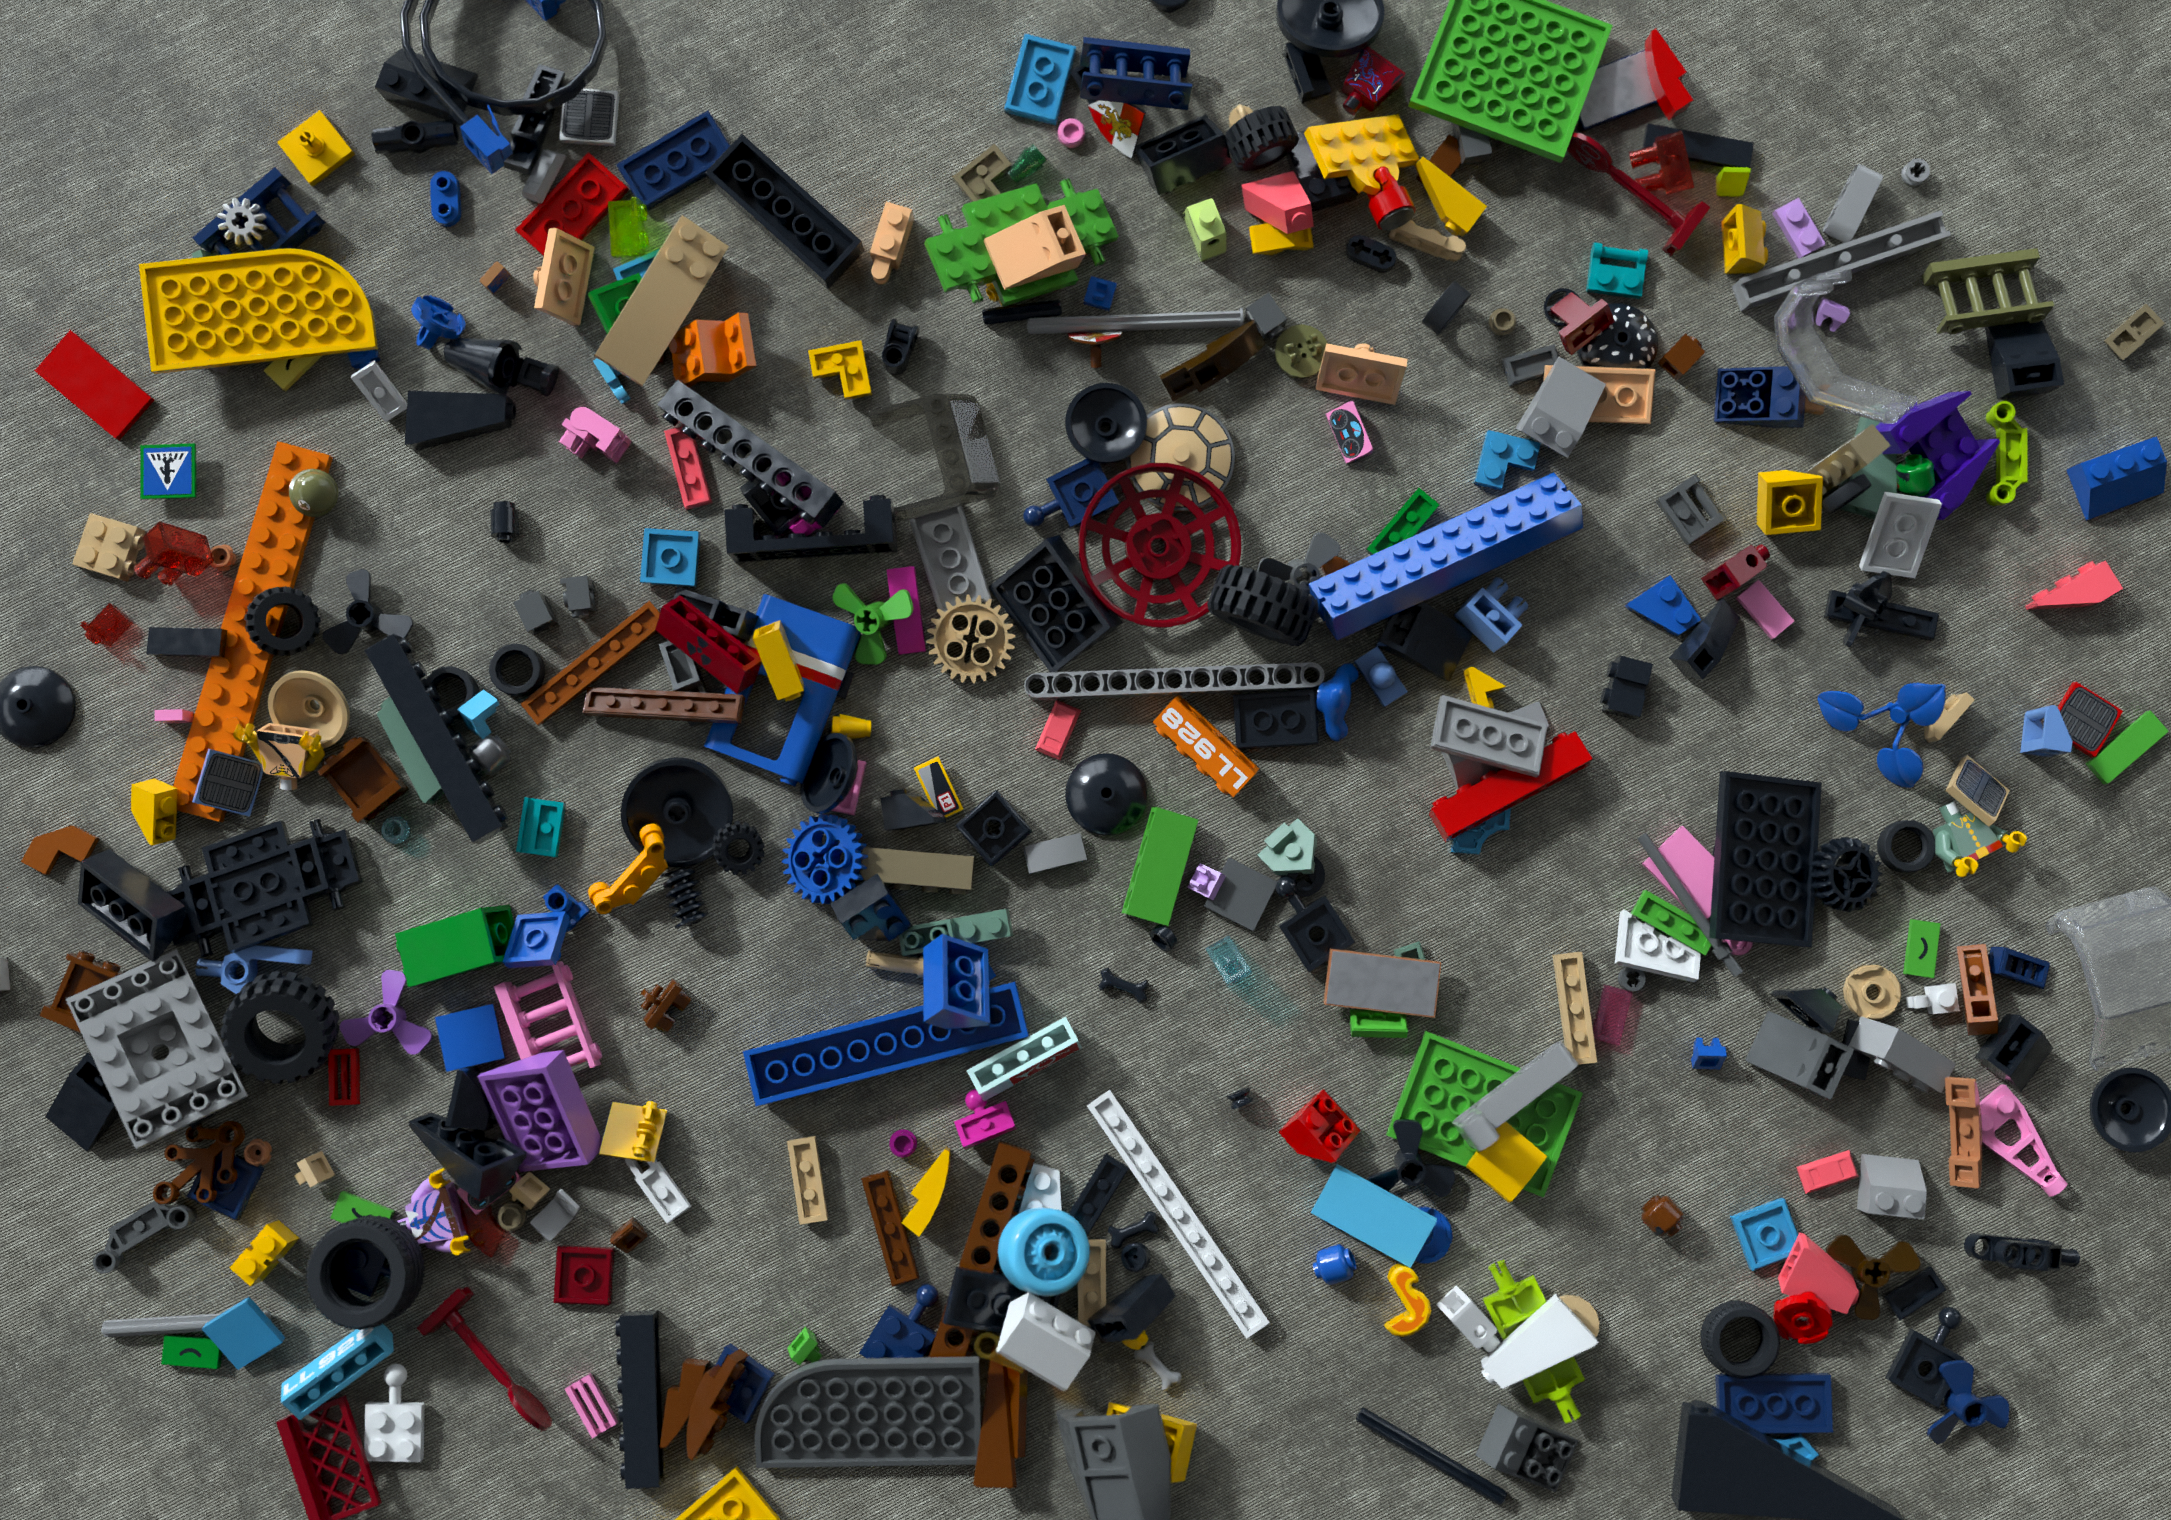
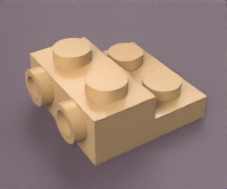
[72,513,146,582]

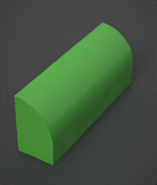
[1121,807,1198,926]

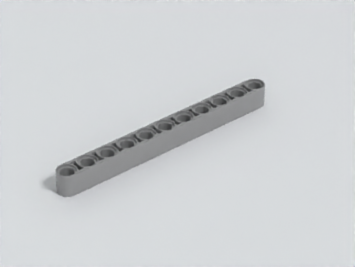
[1024,662,1325,701]

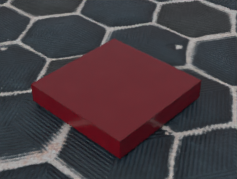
[553,1245,615,1306]

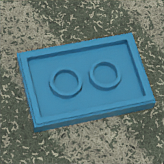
[1004,34,1076,125]

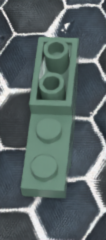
[899,908,1013,956]

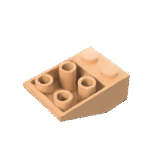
[983,205,1086,290]

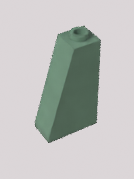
[1840,408,1897,520]
[377,697,445,805]

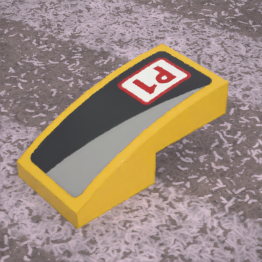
[914,756,963,817]

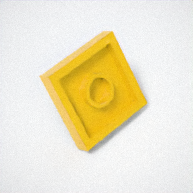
[277,110,355,187]

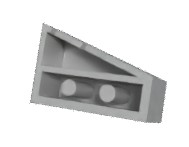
[1849,1016,1956,1093]

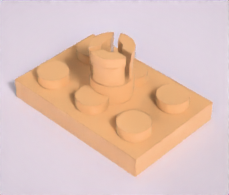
[533,228,595,325]
[1315,343,1407,405]

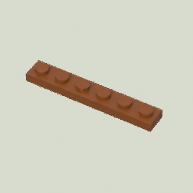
[521,600,660,726]

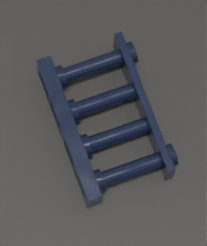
[1080,37,1192,110]
[192,167,326,255]

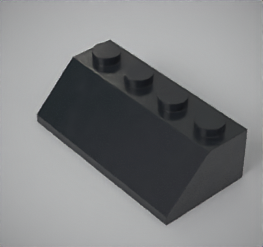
[78,849,185,962]

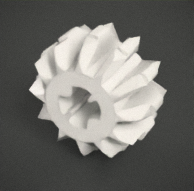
[217,198,267,245]

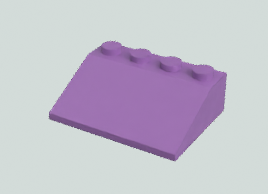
[478,1050,602,1172]

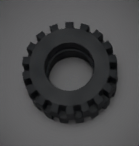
[1225,106,1299,171]
[244,587,321,656]

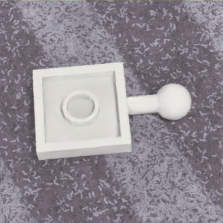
[364,1364,425,1462]

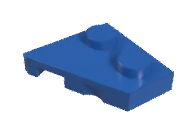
[1625,575,1701,636]

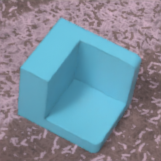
[457,689,499,739]

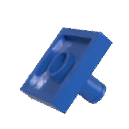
[502,911,570,968]

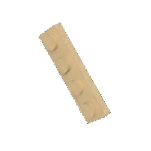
[1552,952,1597,1065]

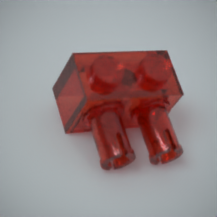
[1629,130,1694,195]
[134,521,214,586]

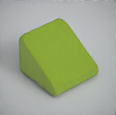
[1716,167,1750,197]

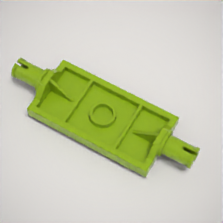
[1483,1260,1585,1423]

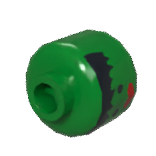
[1896,454,1935,497]

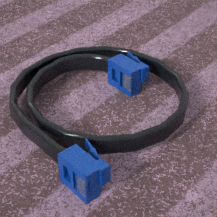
[400,0,608,174]

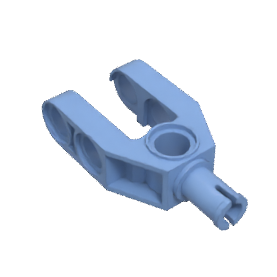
[195,945,313,994]

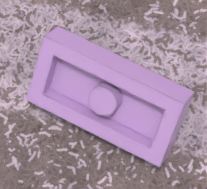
[1772,198,1826,259]

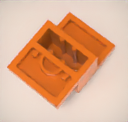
[669,312,756,388]

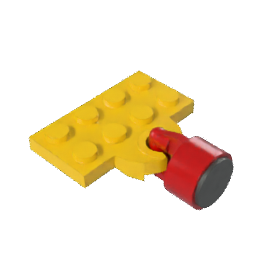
[1304,114,1419,231]

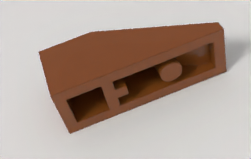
[1957,944,1998,1036]

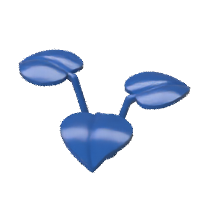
[1817,683,1946,788]

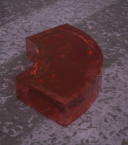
[461,1198,506,1258]

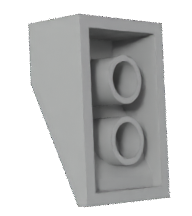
[1516,357,1606,458]

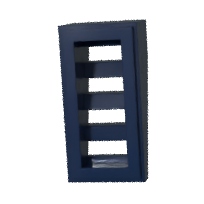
[1988,946,2050,989]

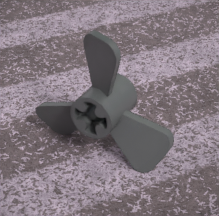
[1257,532,1340,620]

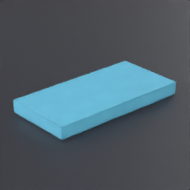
[1311,1164,1437,1268]

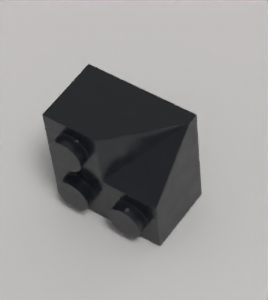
[831,873,912,941]

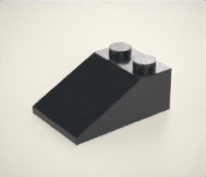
[1286,123,1358,212]

